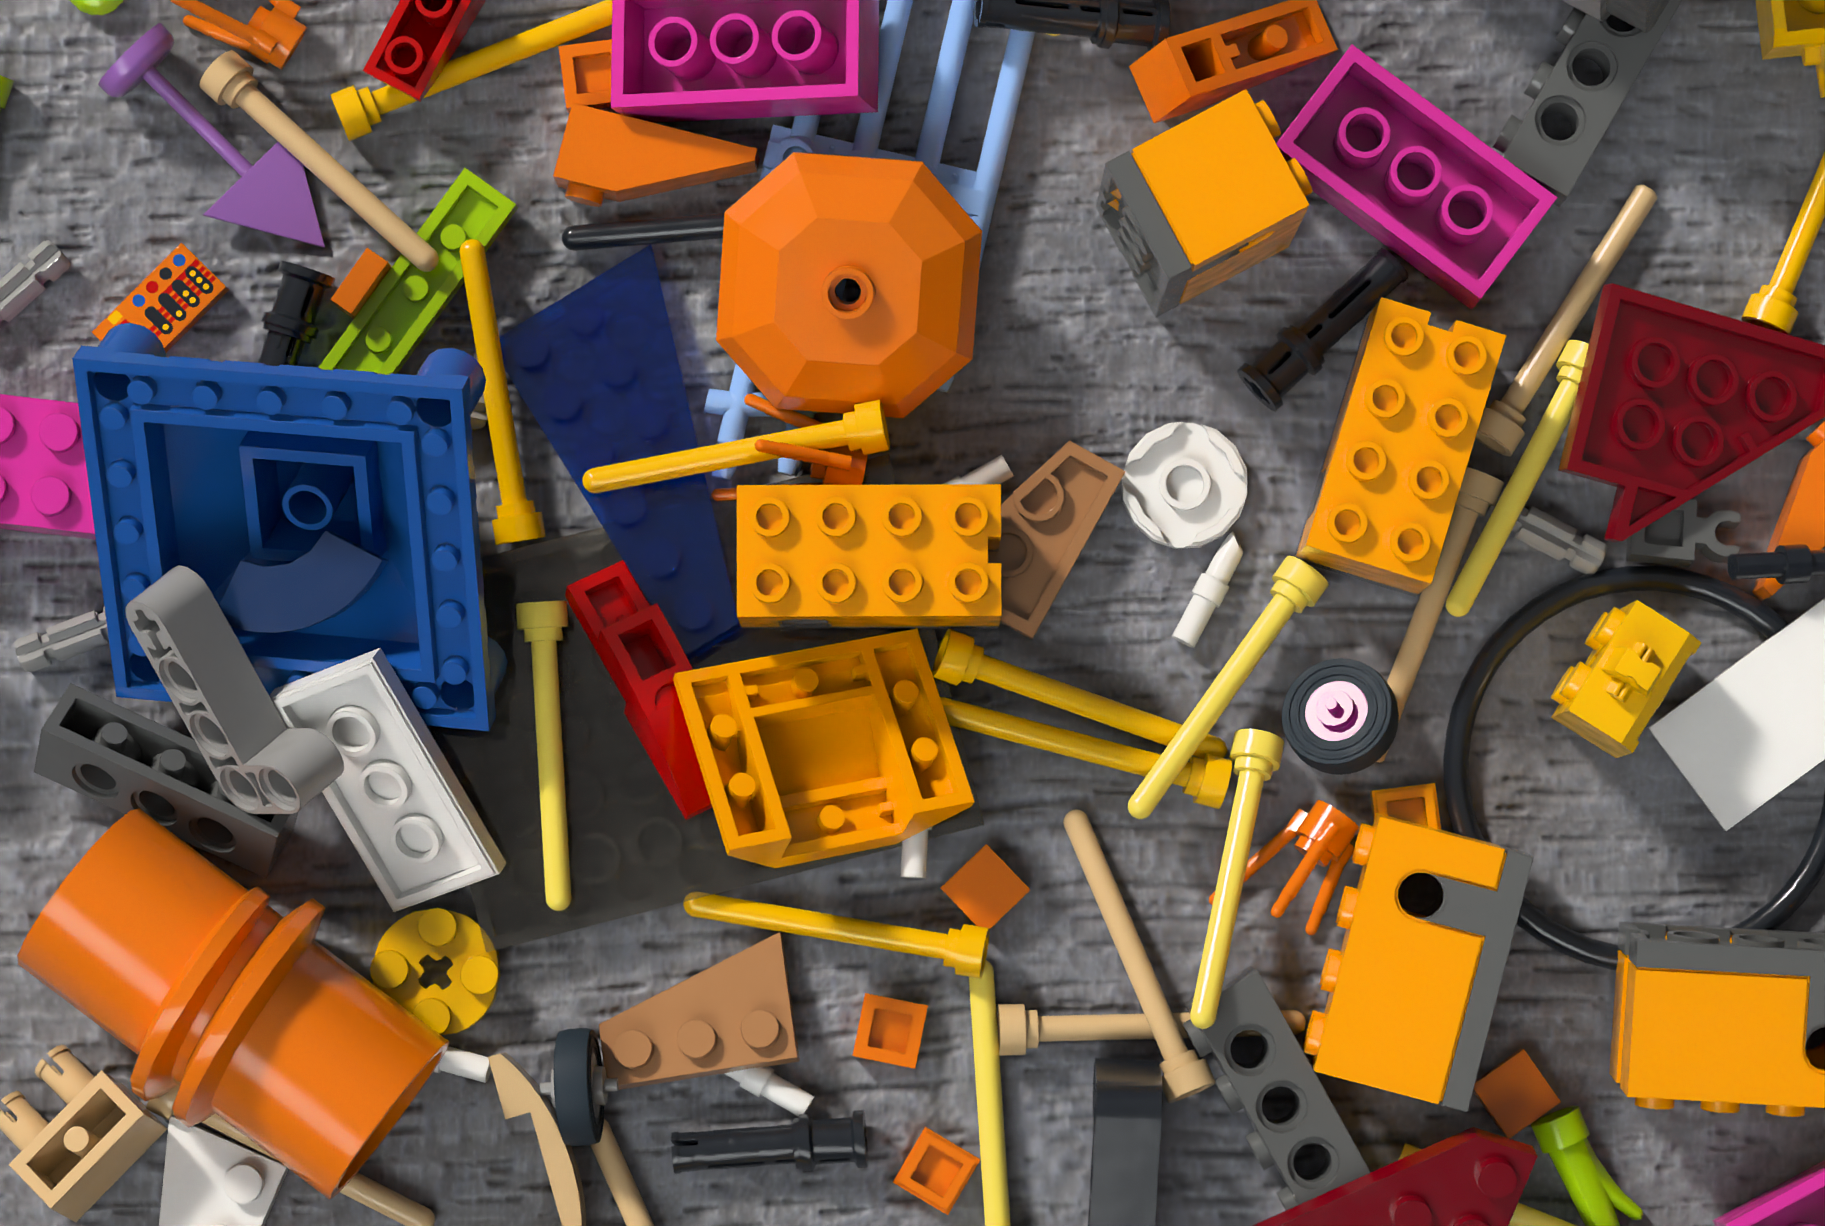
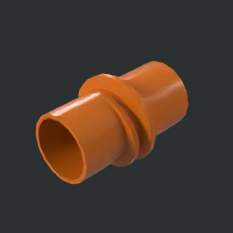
[17,809,449,1200]

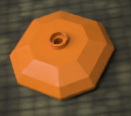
[716,152,982,418]

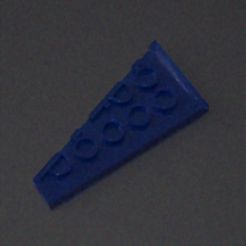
[499,244,742,661]

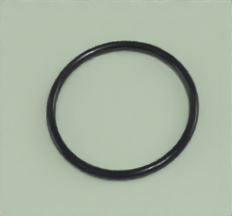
[1443,565,1825,970]

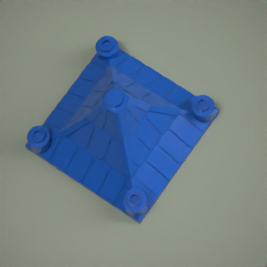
[72,323,508,731]

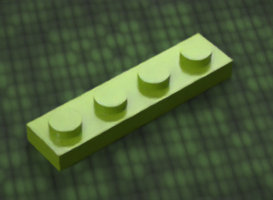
[318,168,518,375]

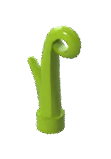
[1531,1105,1644,1226]

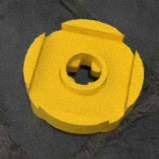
[370,908,501,1035]

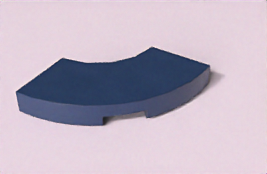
[219,531,388,633]

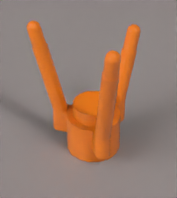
[171,0,308,70]
[711,394,868,501]
[1209,800,1359,936]

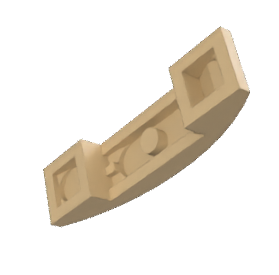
[488,1052,587,1226]

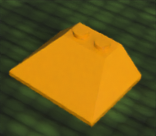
[673,629,975,868]

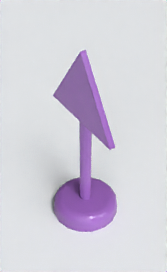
[98,23,325,248]

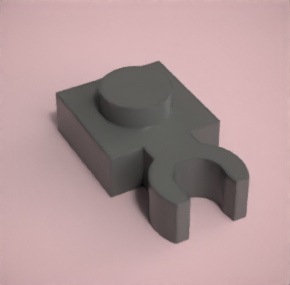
[1626,499,1741,567]

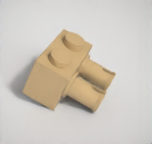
[0,1045,167,1222]

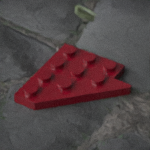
[1558,283,1825,542]
[1253,1127,1538,1226]

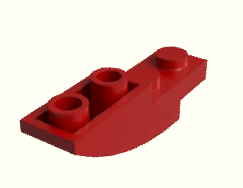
[363,0,486,102]
[564,560,712,820]

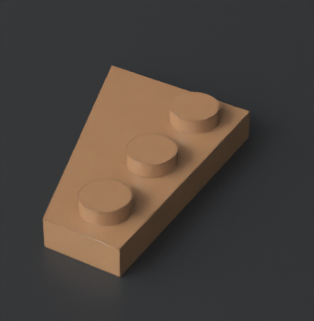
[988,441,1125,640]
[599,932,800,1090]

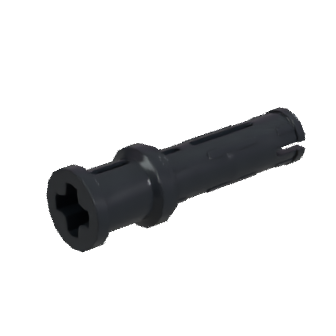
[974,0,1170,51]
[1237,248,1409,412]
[258,261,335,366]
[671,1110,868,1174]

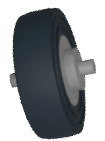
[540,1028,619,1146]

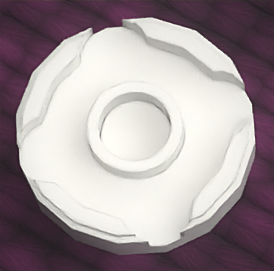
[1121,422,1248,549]

